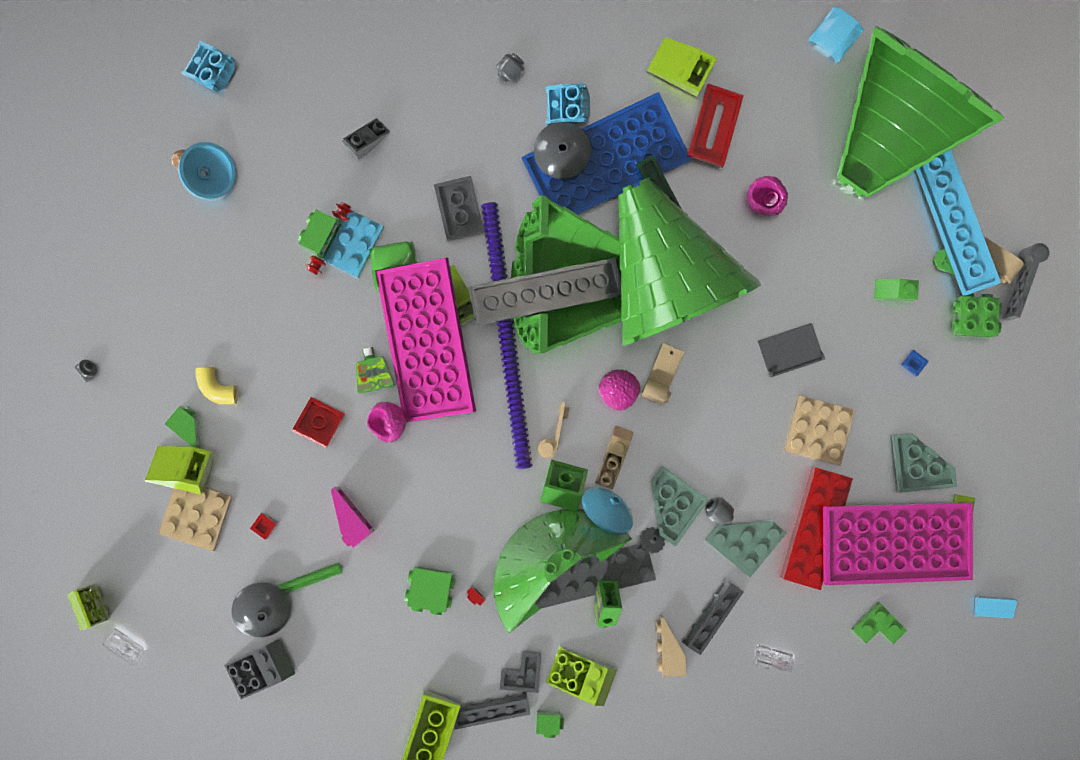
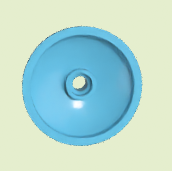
[178,142,236,199]
[582,488,633,535]

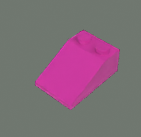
[331,486,375,548]

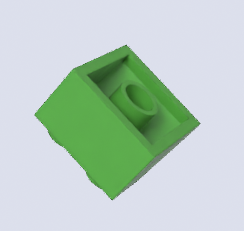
[540,459,588,512]

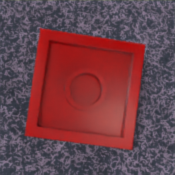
[292,397,345,448]

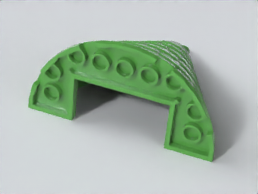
[837,26,1004,197]
[618,177,761,346]
[511,196,622,354]
[493,509,632,634]

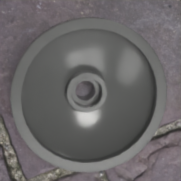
[534,122,591,179]
[231,582,290,637]

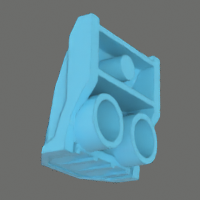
[808,6,864,63]
[182,41,235,92]
[546,83,590,125]

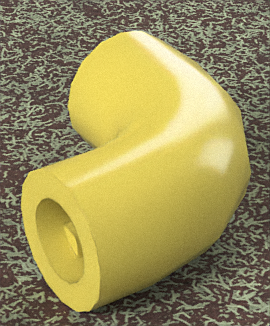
[196,367,238,405]

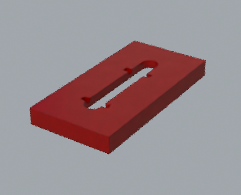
[687,83,744,168]

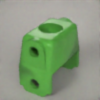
[369,241,417,291]

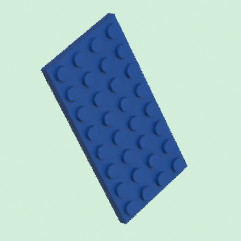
[521,92,692,215]

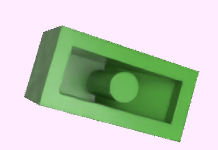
[874,279,919,302]
[165,406,201,448]

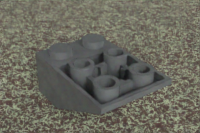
[224,639,296,700]

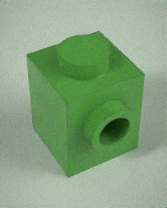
[536,711,564,738]

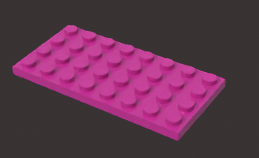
[376,258,476,422]
[823,502,973,585]

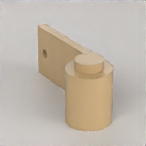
[984,237,1024,284]
[641,343,684,405]
[538,402,569,458]

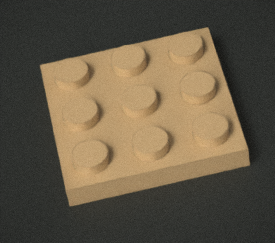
[784,395,855,466]
[158,487,232,551]

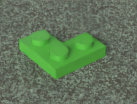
[852,602,907,644]

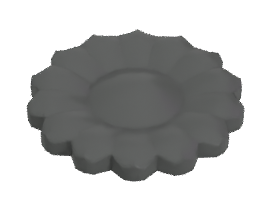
[640,527,665,554]

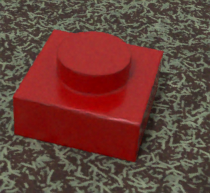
[250,513,277,540]
[466,585,486,606]

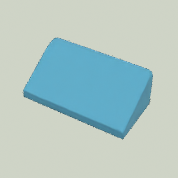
[974,596,1017,618]

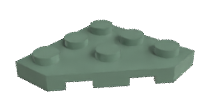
[892,433,957,493]
[651,466,709,546]
[705,520,787,577]

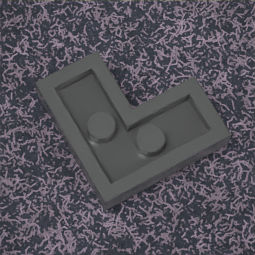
[500,651,541,693]

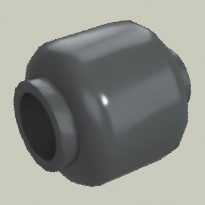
[496,53,525,82]
[705,497,734,526]

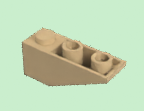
[595,425,633,490]
[656,616,686,677]

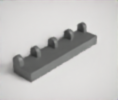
[682,579,744,655]
[454,692,530,730]

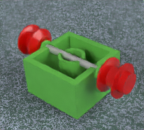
[298,202,353,275]

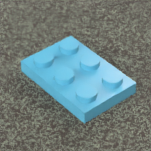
[324,210,384,278]

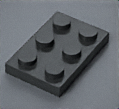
[434,176,484,241]

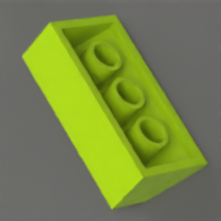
[401,690,461,760]

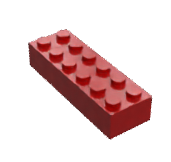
[780,467,853,590]

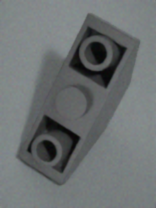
[342,118,390,159]

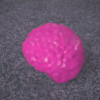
[747,176,788,216]
[599,369,641,411]
[367,402,406,443]

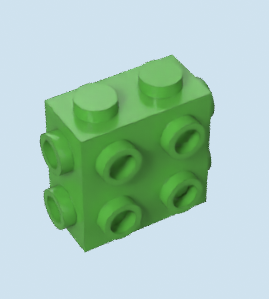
[952,293,1002,338]
[405,566,456,615]

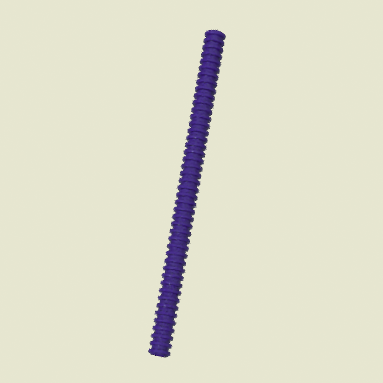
[481,202,533,469]

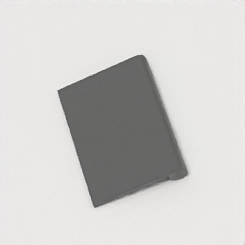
[758,323,825,378]

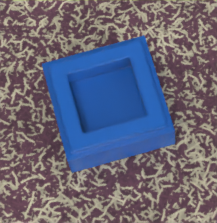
[901,350,929,376]

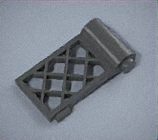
[1003,243,1050,321]

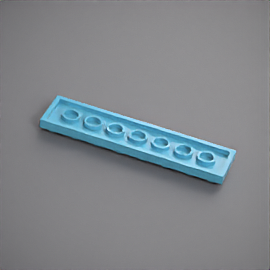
[916,150,1001,296]

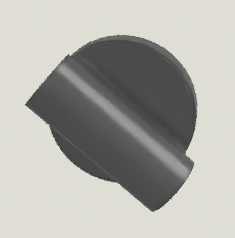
[75,360,97,383]

